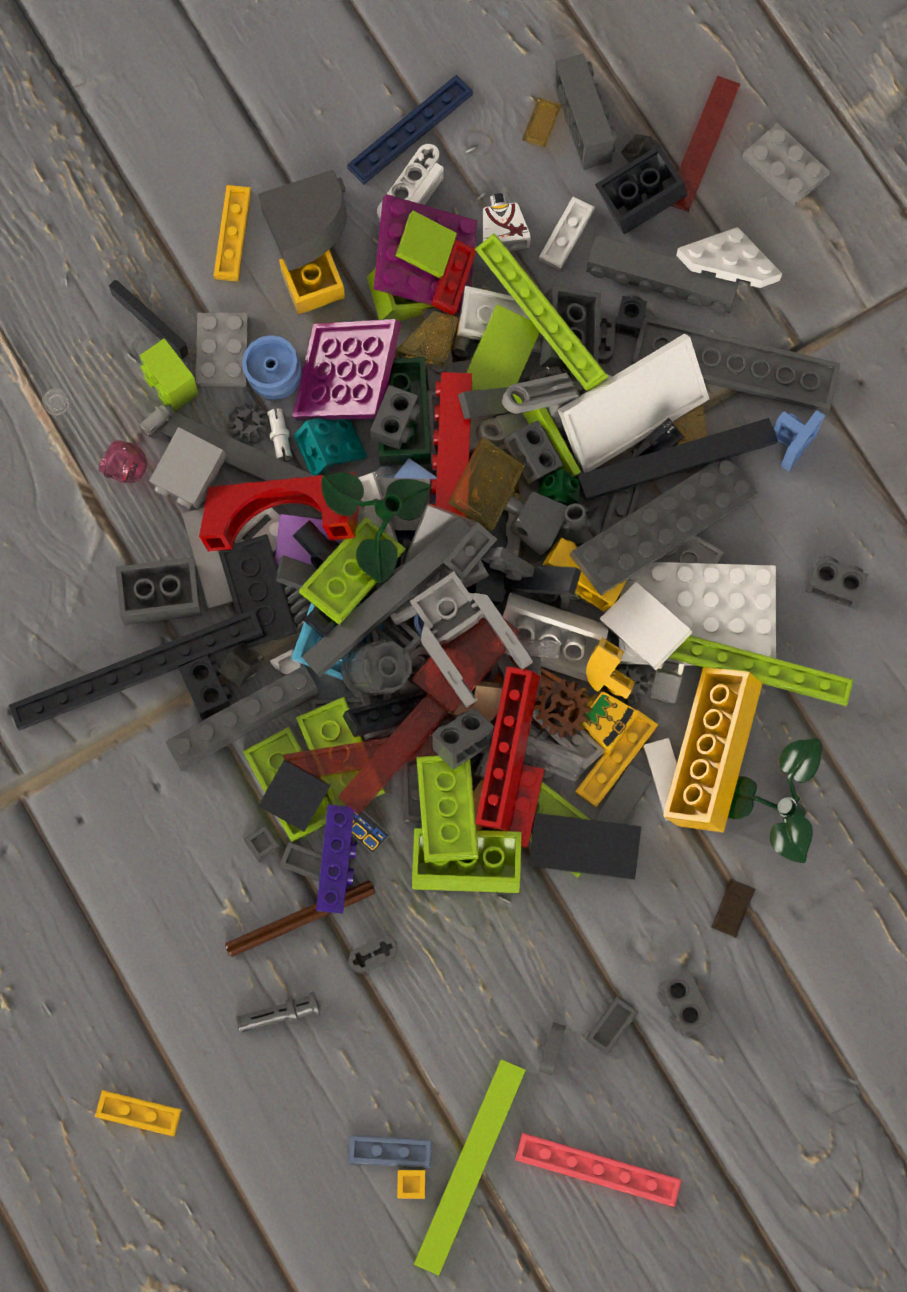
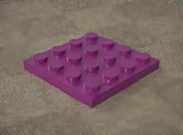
[374,194,477,313]
[292,319,401,421]

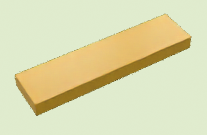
[213,185,252,282]
[575,709,658,808]

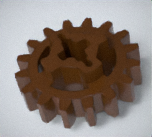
[534,679,593,737]

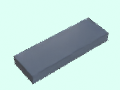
[348,1135,432,1169]

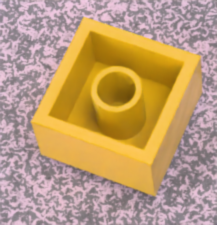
[279,250,345,315]

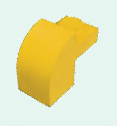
[586,637,635,699]

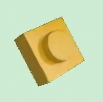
[397,1170,425,1199]

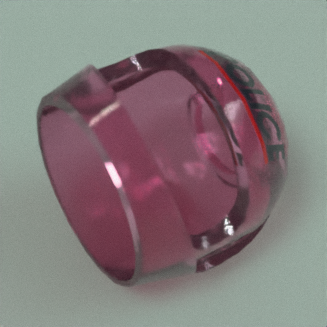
[99,440,148,484]

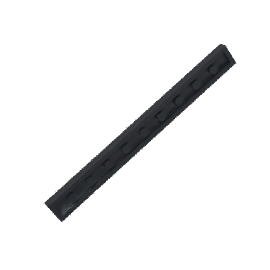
[9,609,264,731]

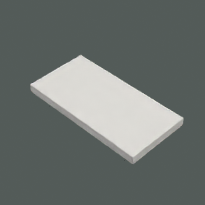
[558,334,709,473]

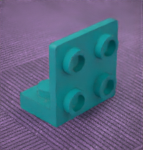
[293,418,367,476]

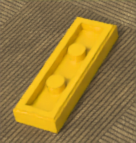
[95,1090,182,1137]

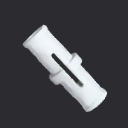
[267,408,293,461]

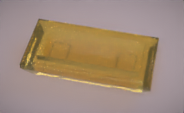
[522,97,562,147]

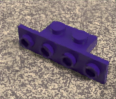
[316,805,357,914]

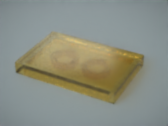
[448,438,525,531]

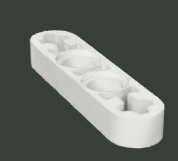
[377,144,439,223]

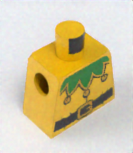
[573,691,638,753]

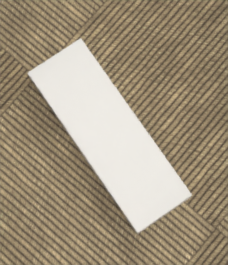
[539,197,595,271]
[643,738,677,821]

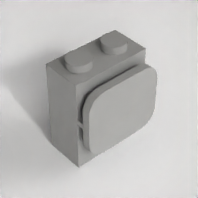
[149,427,227,509]

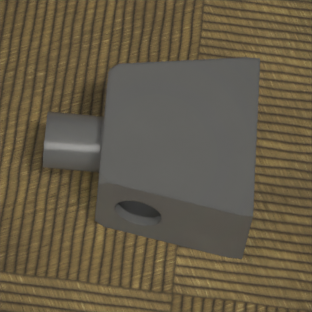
[503,492,568,556]

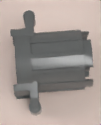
[341,629,412,706]

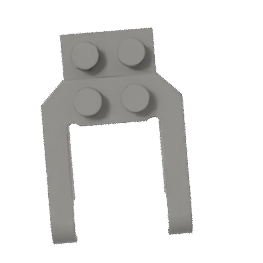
[476,373,587,447]
[410,571,533,708]

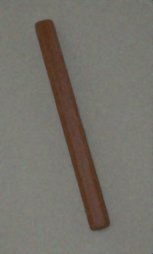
[225,880,375,957]

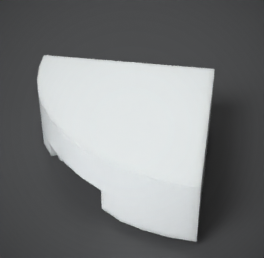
[270,649,302,675]

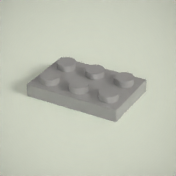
[742,123,830,207]
[196,313,248,387]

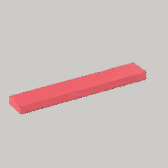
[515,1133,681,1207]

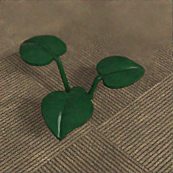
[321,472,431,583]
[728,738,822,863]

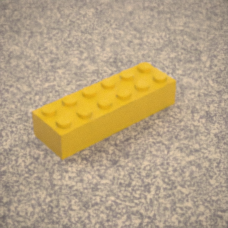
[663,667,763,833]

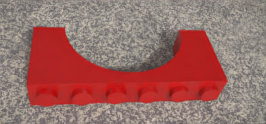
[199,472,361,552]

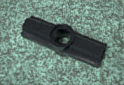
[293,520,340,569]

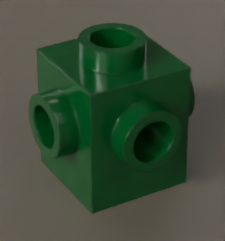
[538,469,580,506]

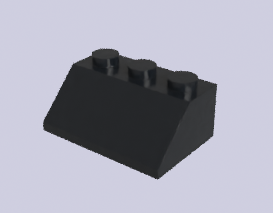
[595,145,688,234]

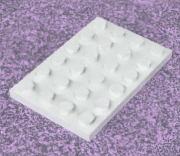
[618,562,776,666]

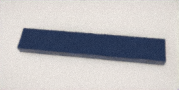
[347,75,473,185]

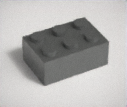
[540,285,601,372]
[116,557,202,625]

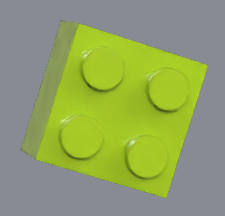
[139,338,199,411]

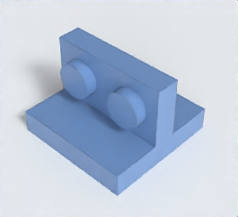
[774,410,825,471]

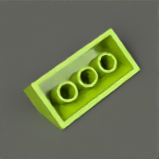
[412,828,521,893]

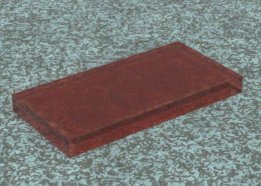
[412,618,521,713]

